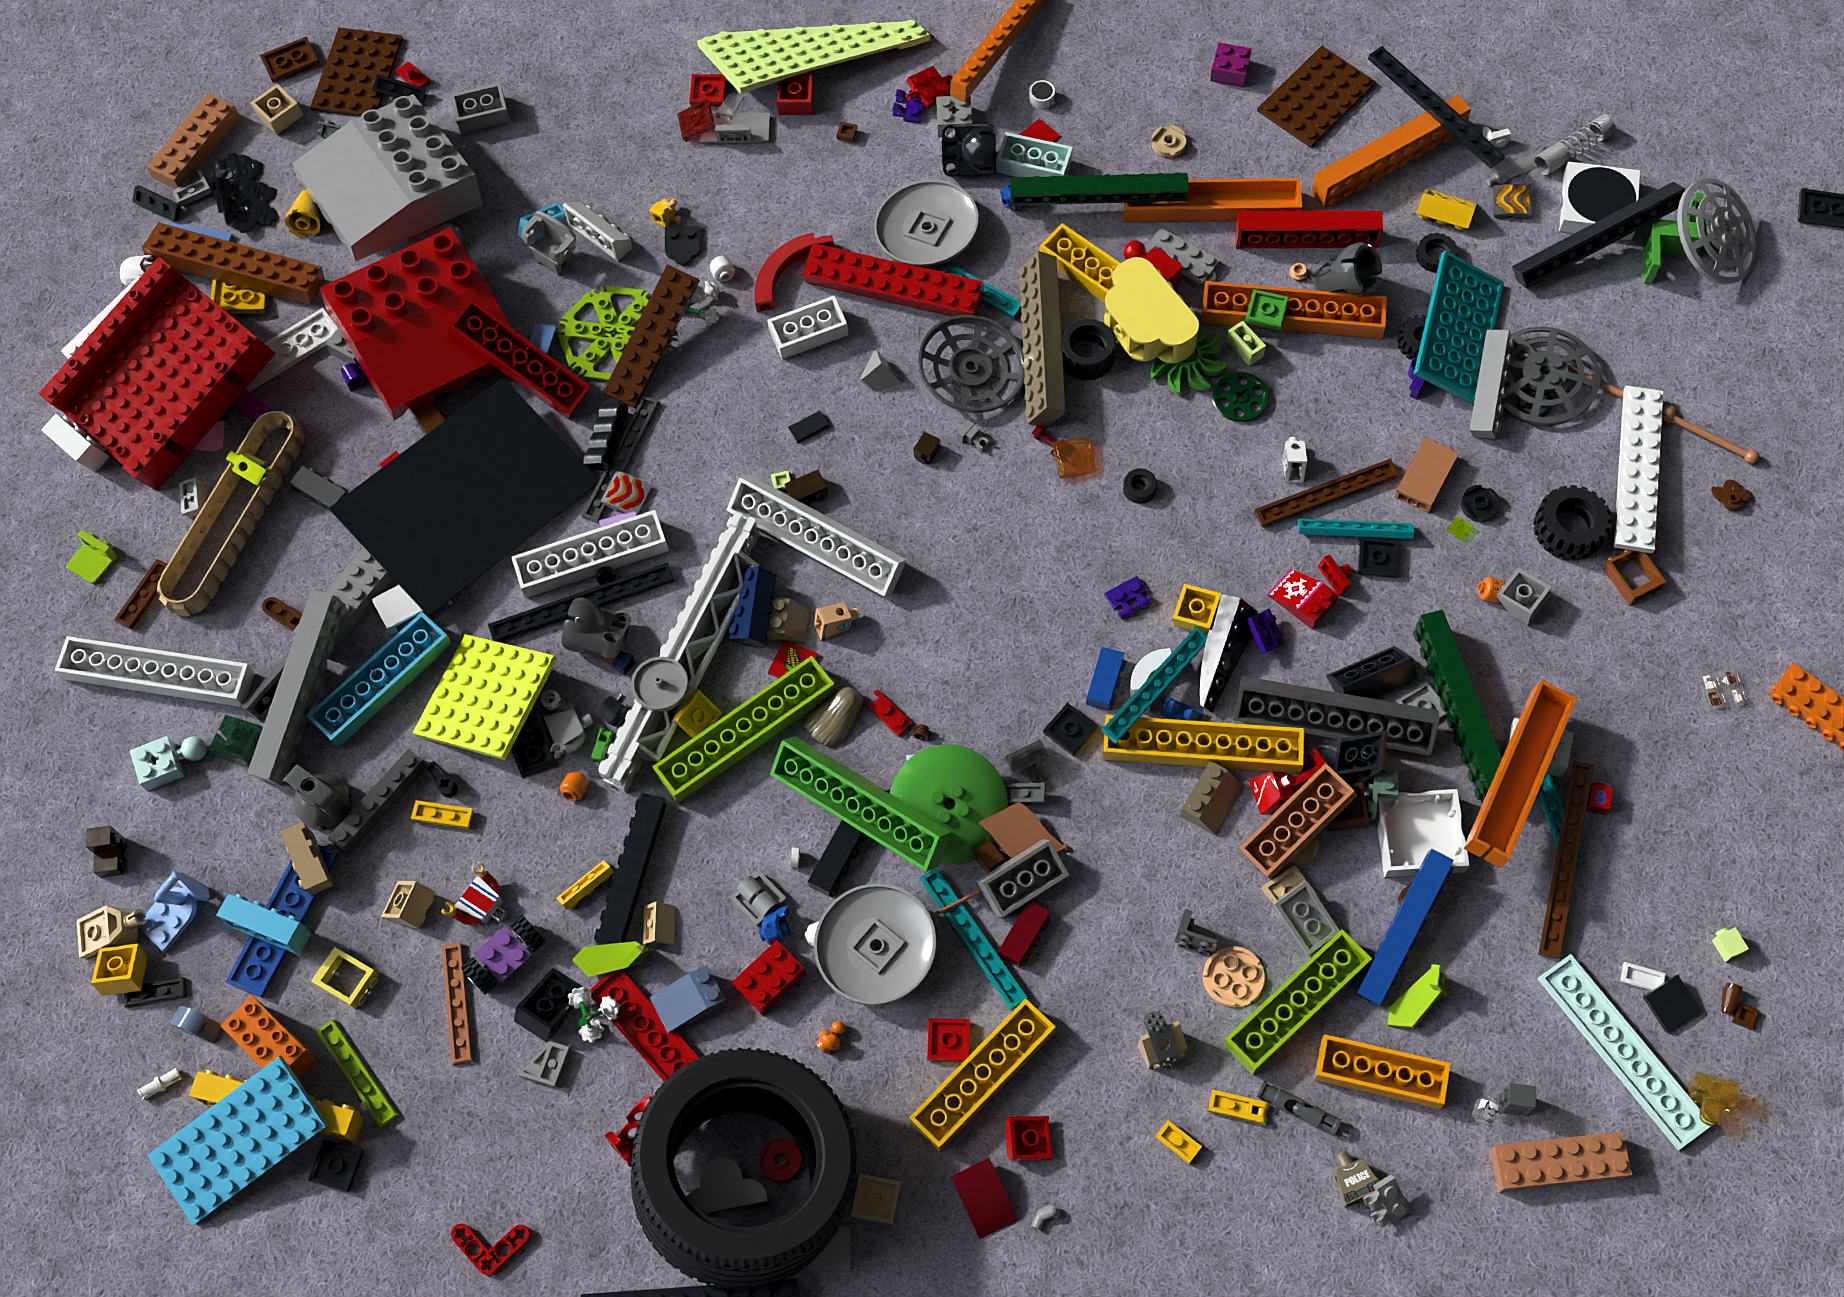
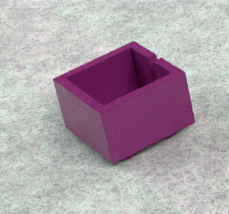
[1210,42,1252,87]

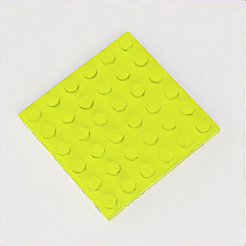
[413,634,557,760]

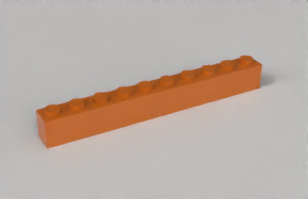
[950,0,1046,102]

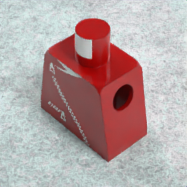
[1249,771,1296,815]

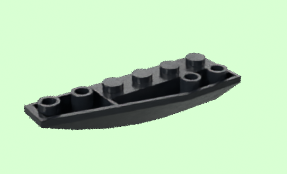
[1200,594,1258,712]

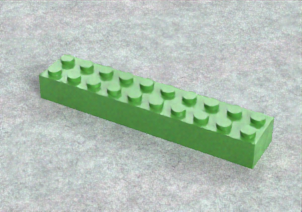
[770,737,952,872]

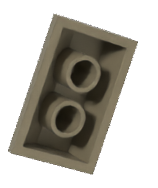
[1180,761,1244,835]

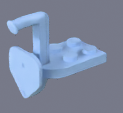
[138,871,210,951]

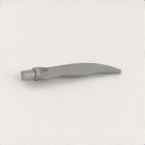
[1486,146,1545,186]

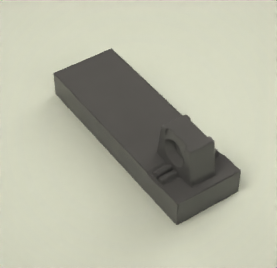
[1004,783,1047,805]

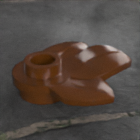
[1711,479,1751,511]

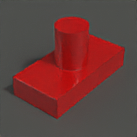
[395,62,430,88]
[1318,554,1352,596]

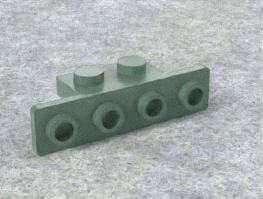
[1367,761,1399,820]

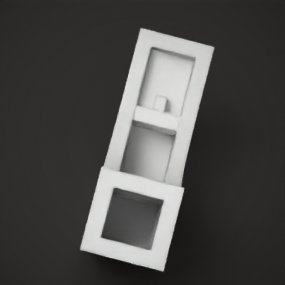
[1130,648,1171,713]

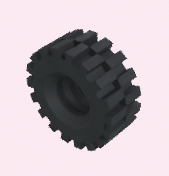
[1397,315,1426,359]

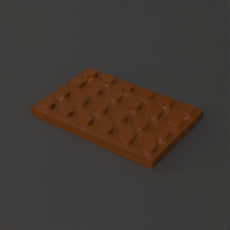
[310,27,403,117]
[1257,46,1376,148]

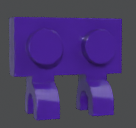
[893,89,924,123]

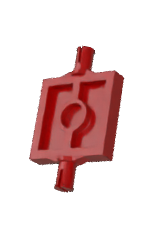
[905,66,953,108]

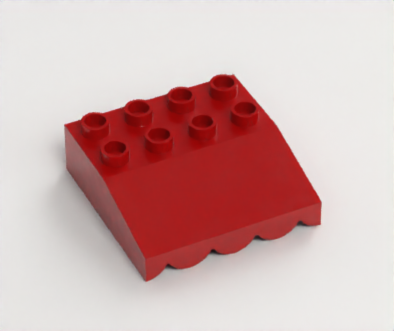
[320,227,511,421]

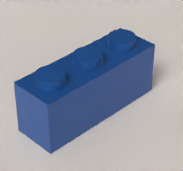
[1086,647,1127,711]

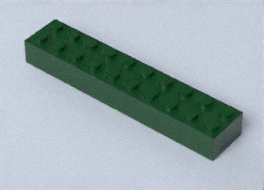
[1413,609,1502,804]

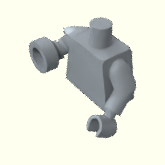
[541,690,593,759]

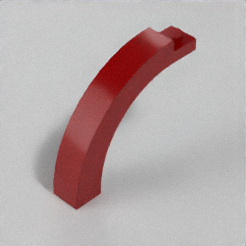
[754,232,834,312]

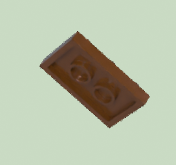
[260,36,319,83]

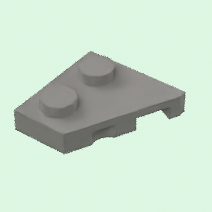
[173,168,212,207]

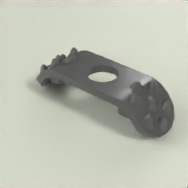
[1143,1011,1180,1070]

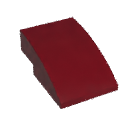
[951,1158,1018,1239]

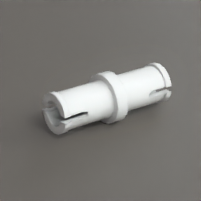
[137,1068,182,1101]

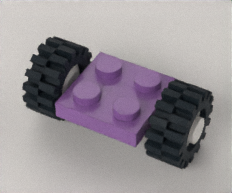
[461,915,546,995]

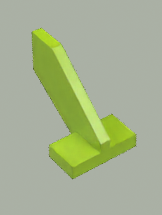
[572,941,652,977]
[1387,964,1449,1029]

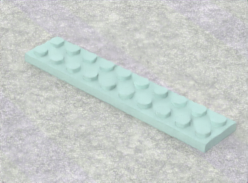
[1537,954,1713,1150]

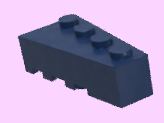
[728,566,777,647]

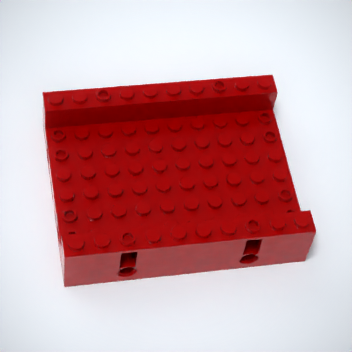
[38,257,276,491]

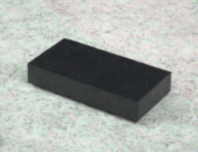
[788,411,829,443]

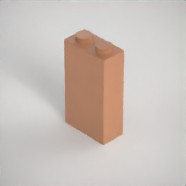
[1394,437,1459,513]

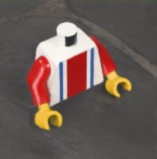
[441,862,506,925]

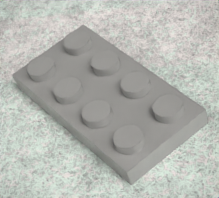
[1145,228,1221,288]

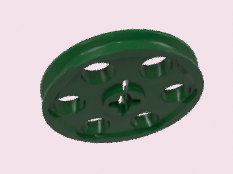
[1213,372,1268,422]

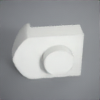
[1483,127,1511,147]

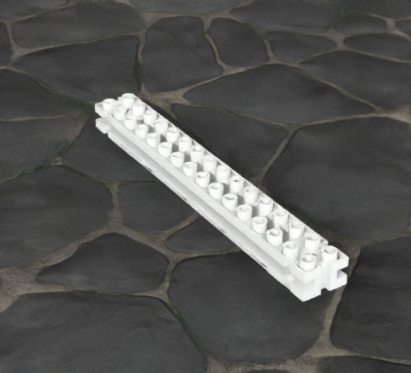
[599,512,760,793]

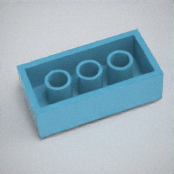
[216,894,311,956]

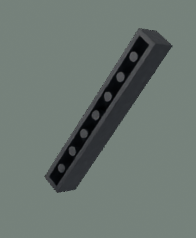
[594,793,667,945]

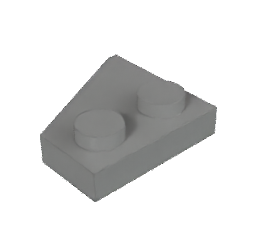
[517,1041,570,1088]

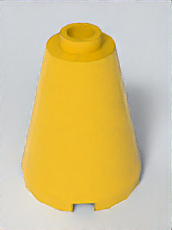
[285,190,321,237]

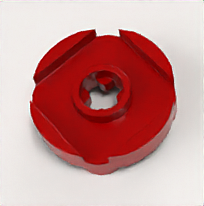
[759,1138,802,1182]

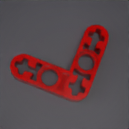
[451,1224,531,1276]

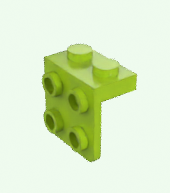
[66,530,118,584]

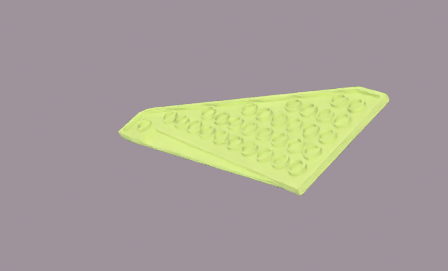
[698,20,930,94]

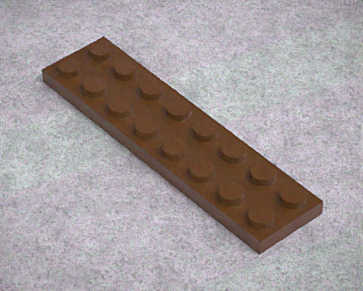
[603,264,700,408]

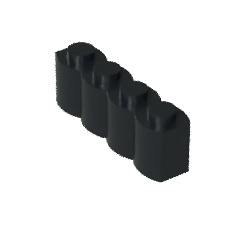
[584,400,628,470]

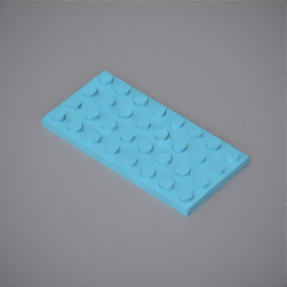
[147,1056,328,1225]

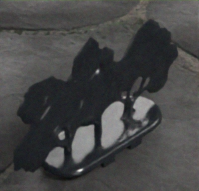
[210,152,279,233]

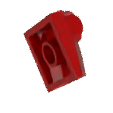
[1005,1116,1053,1162]

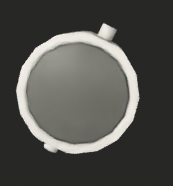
[1029,80,1055,109]

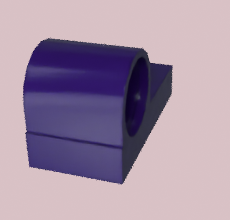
[1408,358,1426,399]
[341,363,370,392]

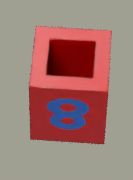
[1586,782,1612,815]

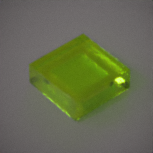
[1446,516,1473,541]

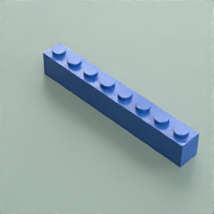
[1355,848,1454,1006]

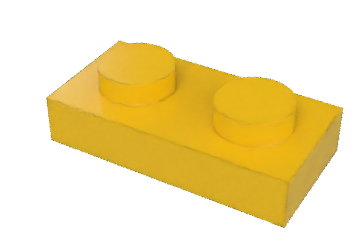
[1155,1120,1202,1164]

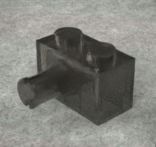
[1004,739,1049,783]

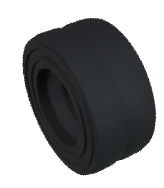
[1123,468,1157,504]

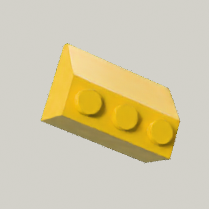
[1416,188,1477,230]

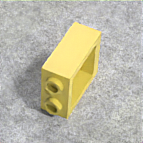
[311,947,379,1009]

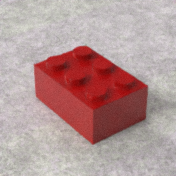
[732,940,806,1016]

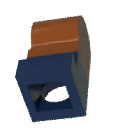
[597,651,636,675]

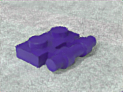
[1104,576,1154,619]
[1246,608,1285,654]

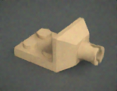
[77,905,147,959]

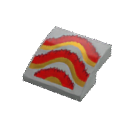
[601,471,652,515]

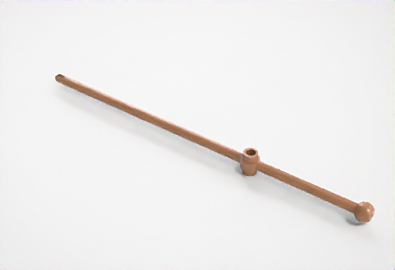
[1494,329,1760,464]

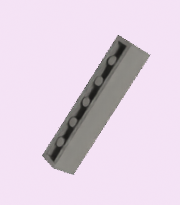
[1470,330,1514,439]

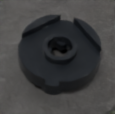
[1461,485,1500,522]

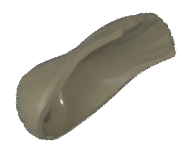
[803,687,863,748]

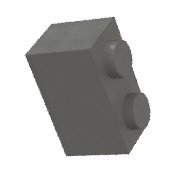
[1497,1083,1536,1116]

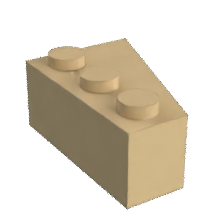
[280,822,333,895]

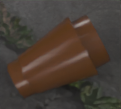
[1721,982,1744,1015]

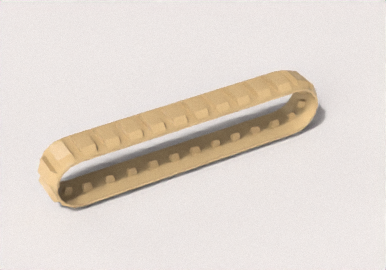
[157,411,305,616]

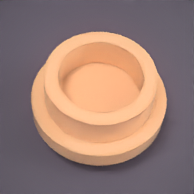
[1289,263,1308,280]

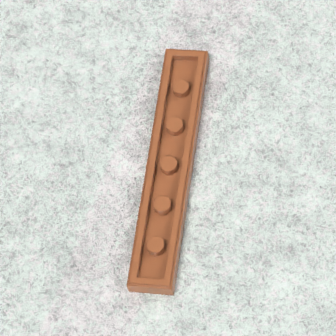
[441,943,473,1065]

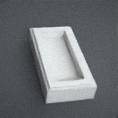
[1620,962,1666,991]

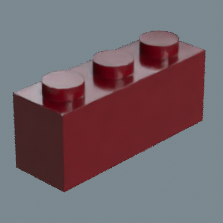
[998,900,1051,968]

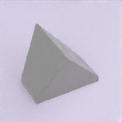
[859,350,902,390]

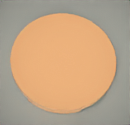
[1203,946,1265,1008]

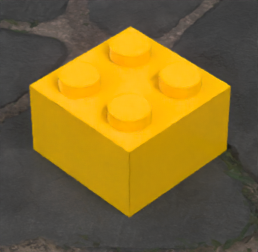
[1173,584,1221,635]
[91,944,148,996]

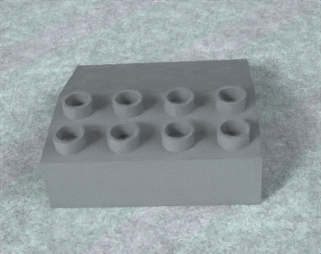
[292,94,483,261]

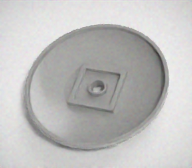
[874,180,979,267]
[814,883,937,1005]

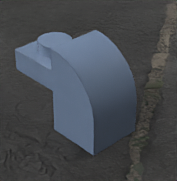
[170,1006,221,1043]

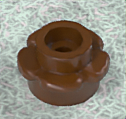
[913,724,932,741]

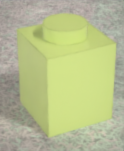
[1712,927,1749,962]

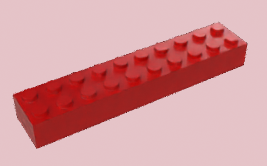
[803,243,985,317]

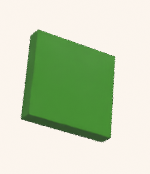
[1245,289,1289,330]

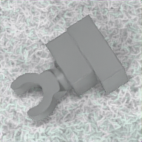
[957,420,989,452]

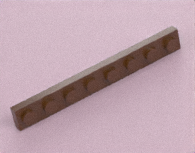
[1254,458,1399,528]

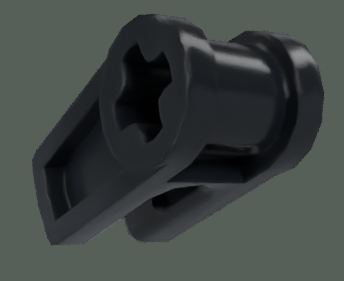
[424,761,458,798]

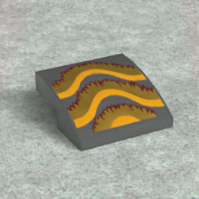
[1493,184,1532,219]

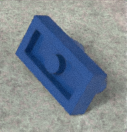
[1160,697,1204,721]

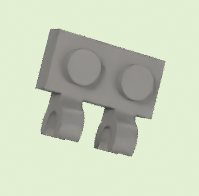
[1363,1175,1410,1228]

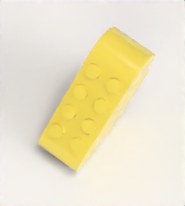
[1104,257,1199,363]

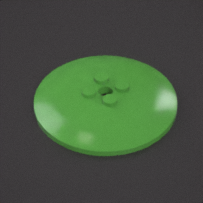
[889,745,1008,864]

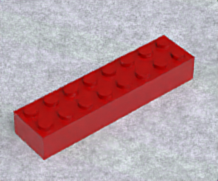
[1235,210,1383,249]
[448,298,591,419]

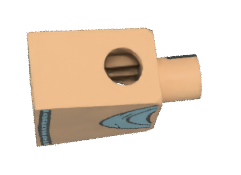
[814,602,860,641]

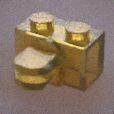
[1687,1072,1740,1126]

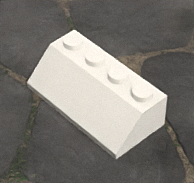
[562,202,632,262]

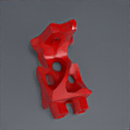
[604,1094,655,1167]

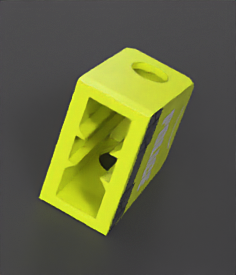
[226,451,271,486]

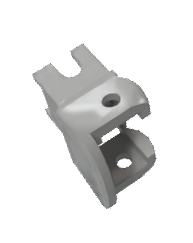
[522,211,576,275]

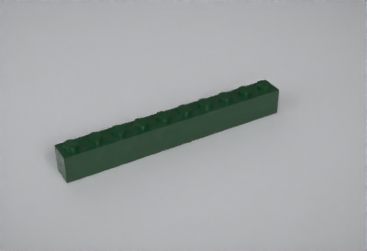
[1010,172,1189,206]

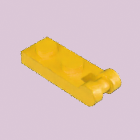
[1208,1089,1270,1125]

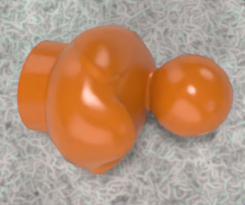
[816,1021,846,1054]

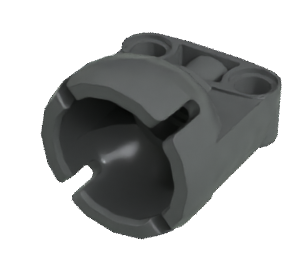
[1311,242,1382,296]
[561,597,631,658]
[283,765,352,830]

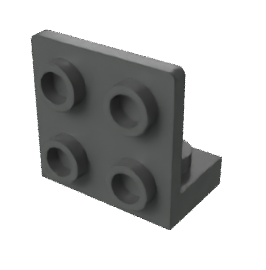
[1175,909,1218,956]

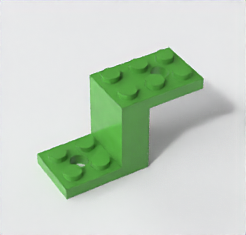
[1643,193,1707,284]

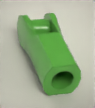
[591,727,614,763]

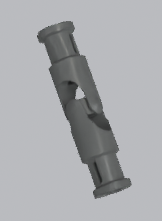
[1256,1080,1342,1136]

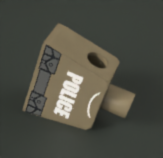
[1333,1151,1379,1207]

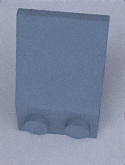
[650,965,725,1034]

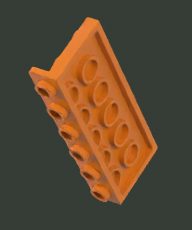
[1768,662,1844,752]

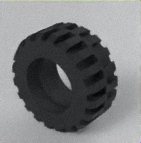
[1533,485,1612,561]

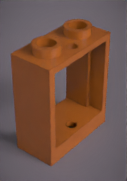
[1603,549,1666,606]

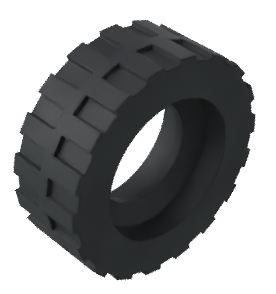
[1416,233,1458,273]

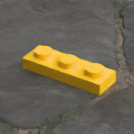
[411,800,474,830]
[556,860,614,910]

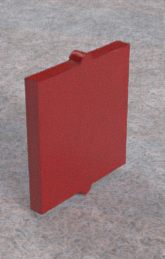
[1019,118,1060,142]

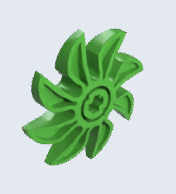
[1150,325,1228,395]

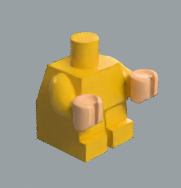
[649,198,682,228]

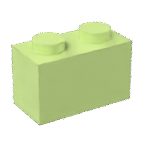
[1227,321,1266,366]

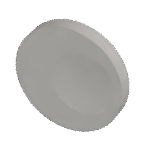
[631,657,689,712]

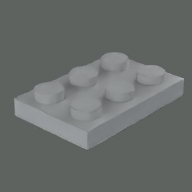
[1272,881,1340,955]

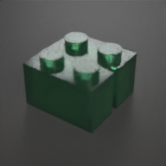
[208,715,263,768]

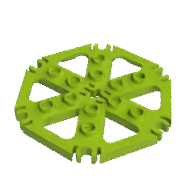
[557,286,670,382]

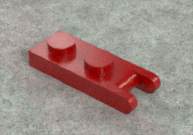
[863,689,912,737]

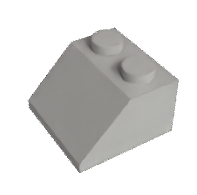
[1497,568,1552,625]

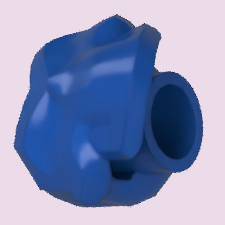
[759,905,790,945]

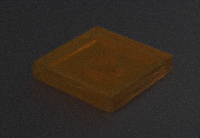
[1052,437,1096,478]

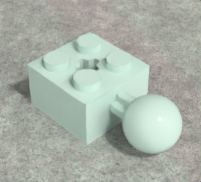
[130,736,207,791]

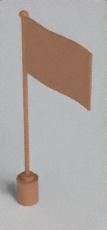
[926,802,1068,926]

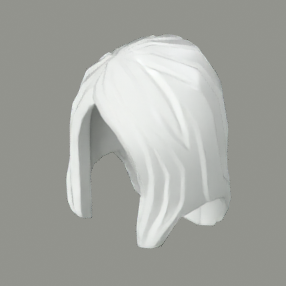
[120,255,153,286]

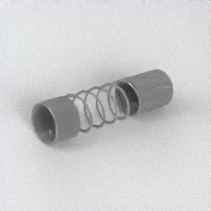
[1534,114,1616,175]

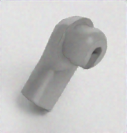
[1031,1204,1060,1231]

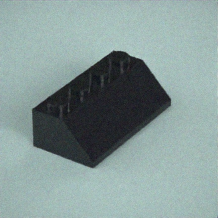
[1326,646,1418,699]

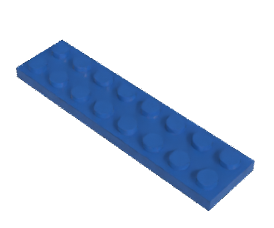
[225,845,339,998]

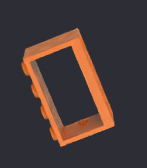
[220,995,320,1081]

